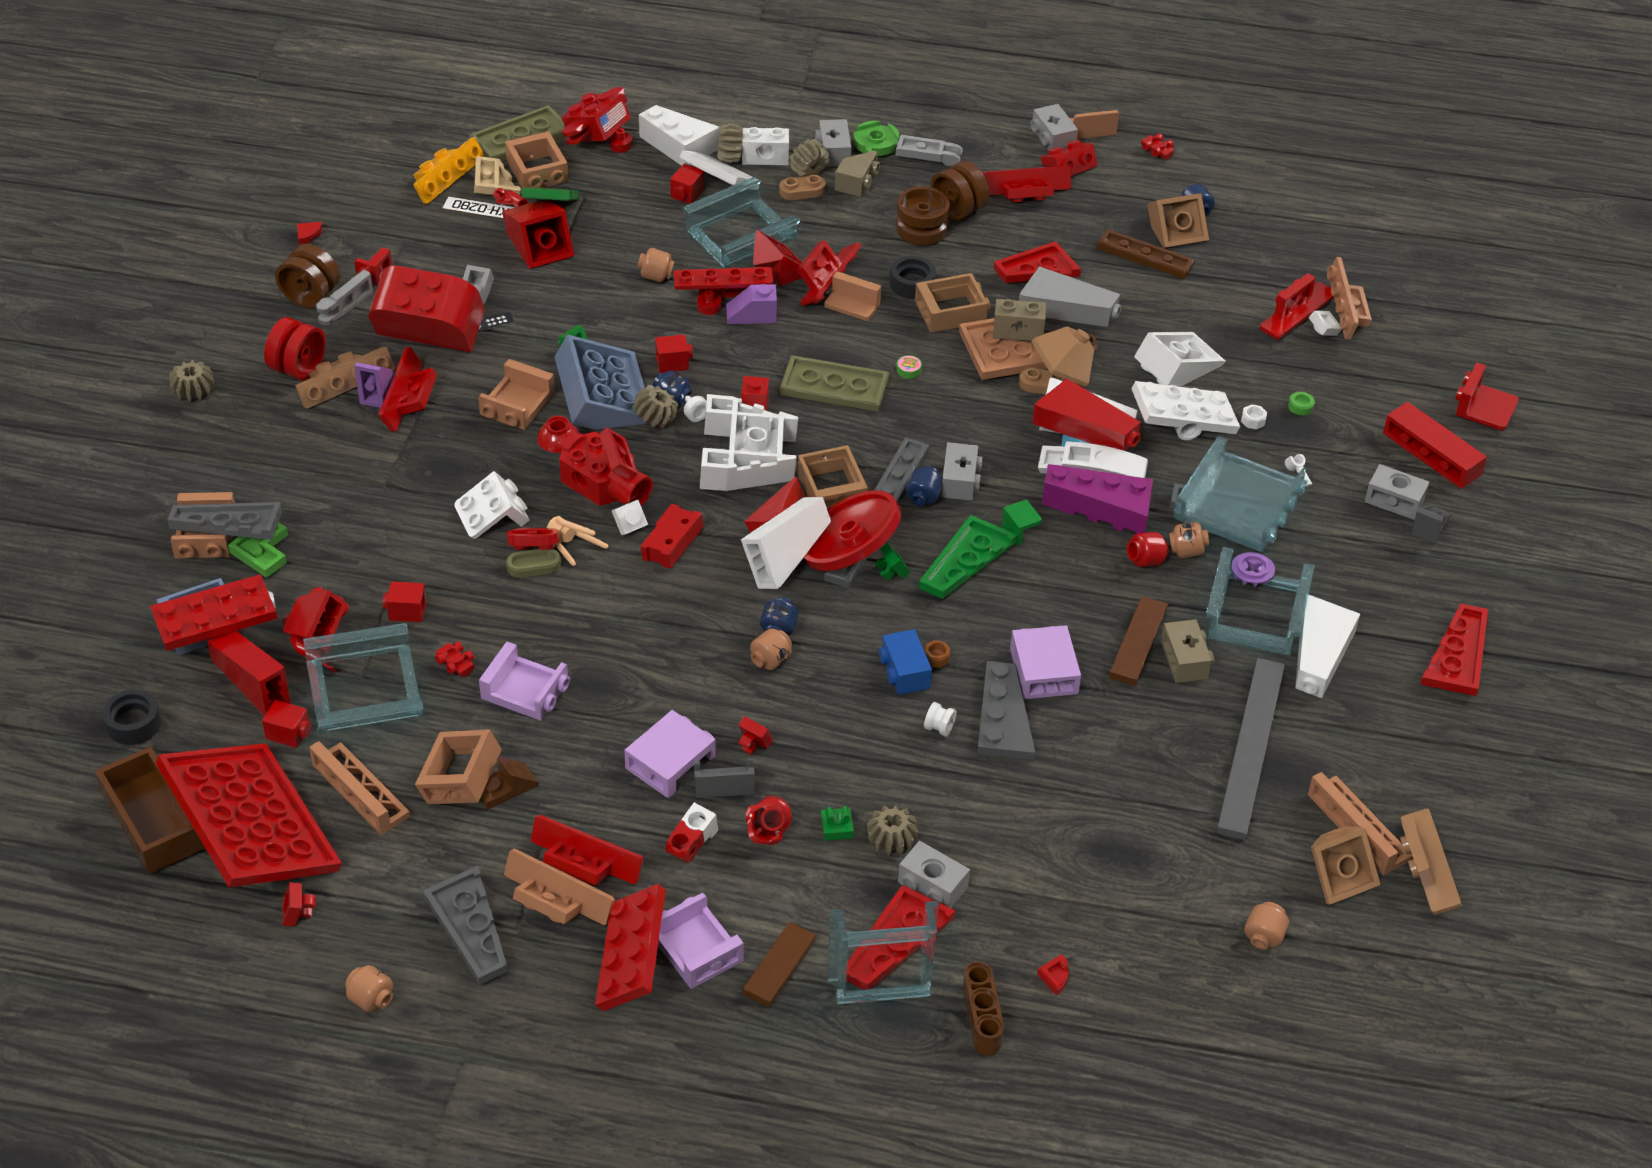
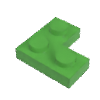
[228,522,288,578]

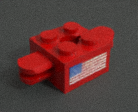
[561,87,631,145]

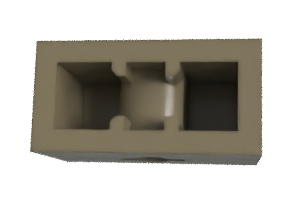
[993,299,1046,341]
[1161,619,1214,683]

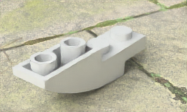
[1038,441,1148,478]

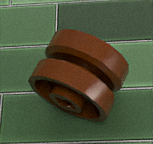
[930,160,990,221]
[896,186,950,245]
[275,244,340,308]

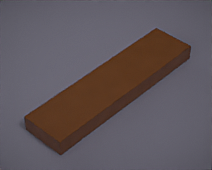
[1097,229,1195,279]
[1109,596,1168,686]

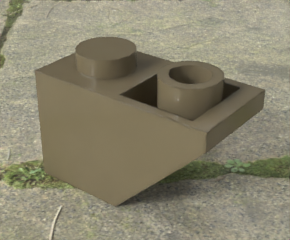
[835,151,880,197]

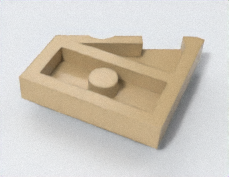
[474,156,520,195]

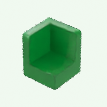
[1001,499,1042,546]

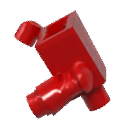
[283,587,349,673]

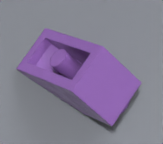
[726,284,777,324]
[355,362,393,408]

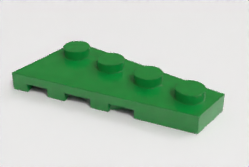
[919,515,1018,599]

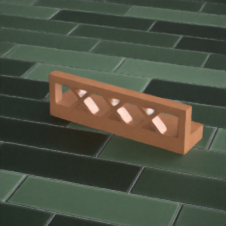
[309,741,410,835]
[1308,772,1412,875]

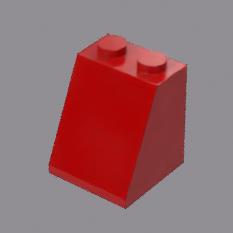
[502,199,575,268]

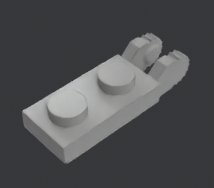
[896,135,963,166]
[316,270,373,326]

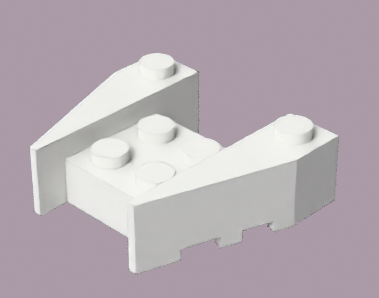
[700,394,798,491]

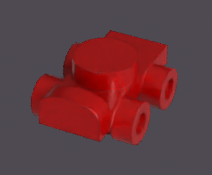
[1141,133,1174,160]
[435,641,475,677]

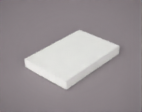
[680,150,761,189]

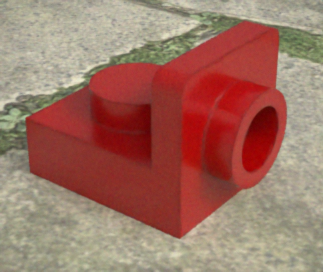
[354,248,393,286]

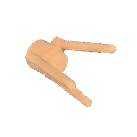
[547,516,609,566]

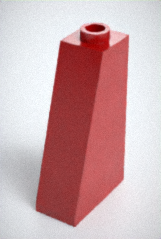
[1032,378,1141,451]
[207,631,291,716]

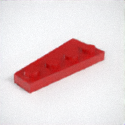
[1420,604,1488,696]
[841,885,956,992]

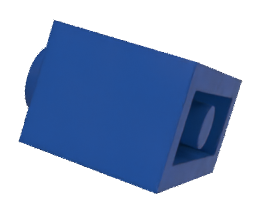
[878,629,932,695]

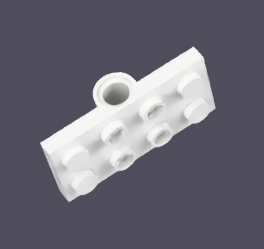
[1132,381,1240,440]

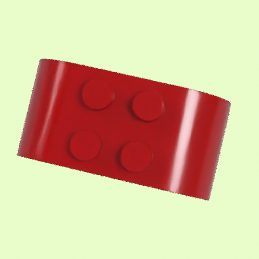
[368,266,485,352]

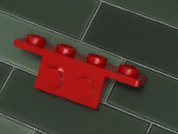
[982,165,1071,202]
[796,240,861,306]
[673,267,773,298]
[1259,273,1334,340]
[379,347,437,432]
[531,815,644,885]

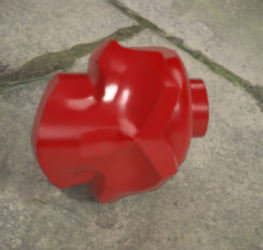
[745,795,792,845]

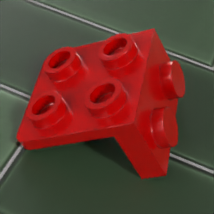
[1455,363,1519,430]

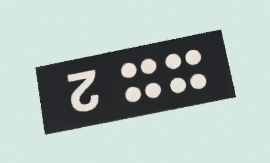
[478,312,514,331]

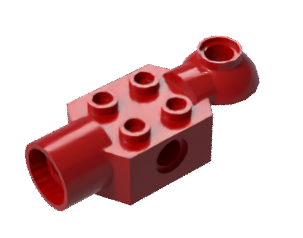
[537,416,653,506]

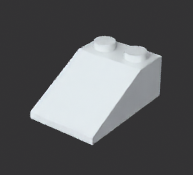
[1134,332,1226,386]

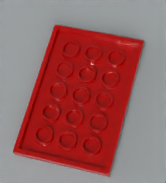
[155,743,342,888]

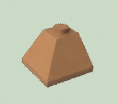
[1147,193,1209,248]
[1031,327,1094,387]
[1311,825,1380,905]

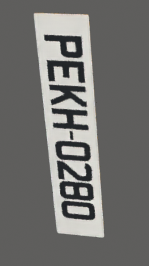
[443,197,514,218]

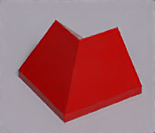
[753,229,802,286]

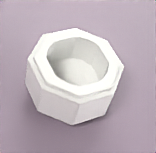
[1241,405,1267,429]

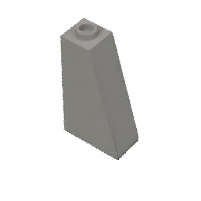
[1019,267,1121,327]

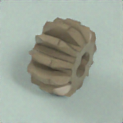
[717,123,743,163]
[789,139,829,177]
[169,360,214,402]
[633,385,678,428]
[867,805,918,855]

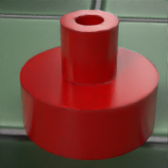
[609,128,632,153]
[697,289,722,315]

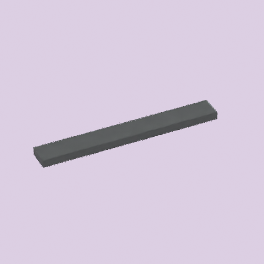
[824,437,929,588]
[1217,658,1285,840]

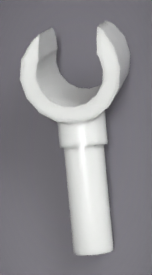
[1285,454,1312,487]

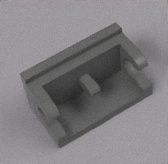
[694,758,755,798]

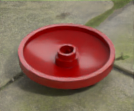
[804,490,901,571]

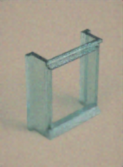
[683,177,799,269]
[1206,547,1315,655]
[303,623,423,735]
[827,901,939,1004]

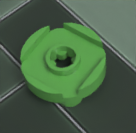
[853,121,899,156]

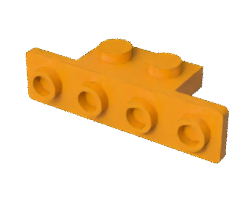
[413,137,485,204]

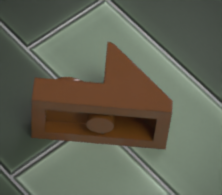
[479,757,539,810]

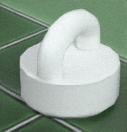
[684,396,707,422]

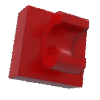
[738,716,773,755]
[282,882,316,927]

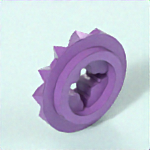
[1231,552,1275,587]

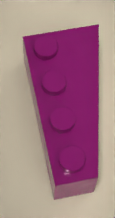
[1042,464,1153,534]

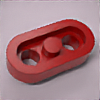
[506,528,560,550]

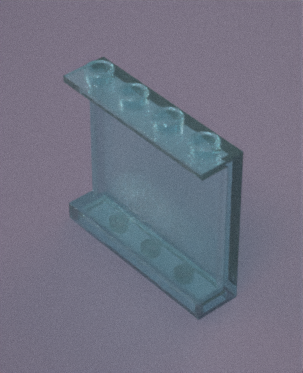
[1173,436,1307,552]

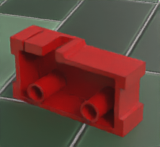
[640,504,704,569]

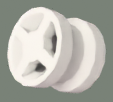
[924,702,957,737]

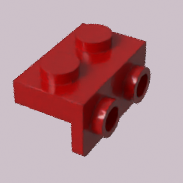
[1040,140,1097,176]

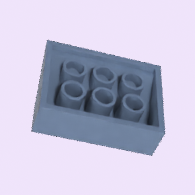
[554,334,648,430]

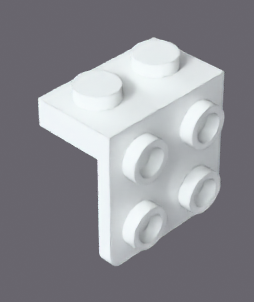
[455,471,530,539]

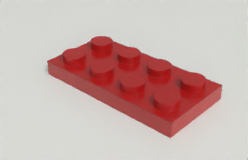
[150,574,277,651]
[595,884,666,1011]

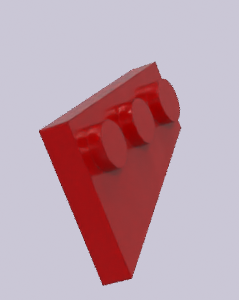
[993,241,1081,283]

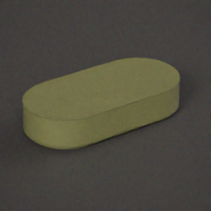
[506,549,561,578]

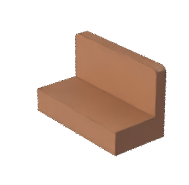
[1070,110,1119,139]
[824,271,881,321]

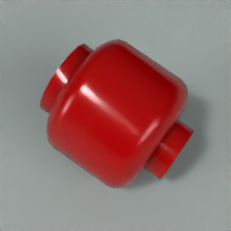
[1127,532,1169,568]

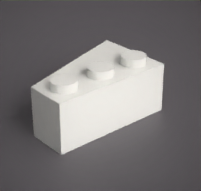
[639,105,719,165]

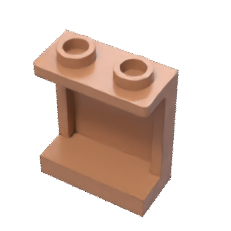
[478,359,555,430]
[171,492,235,558]

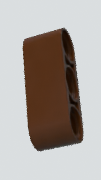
[963,961,1004,1056]

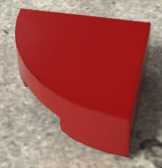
[297,222,322,245]
[1037,954,1069,996]

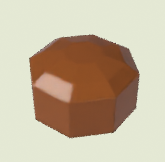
[924,640,951,668]

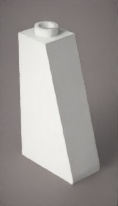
[741,497,831,589]
[1295,595,1360,698]

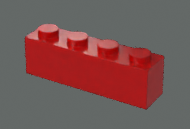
[1383,402,1487,489]

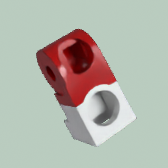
[665,803,718,863]

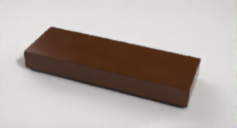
[743,922,816,1008]

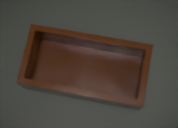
[95,746,205,874]

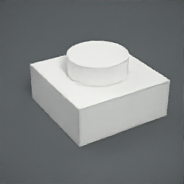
[1309,311,1342,336]
[611,500,648,535]

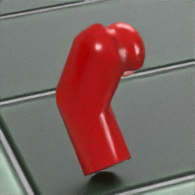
[493,188,528,207]

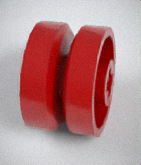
[264,317,326,381]

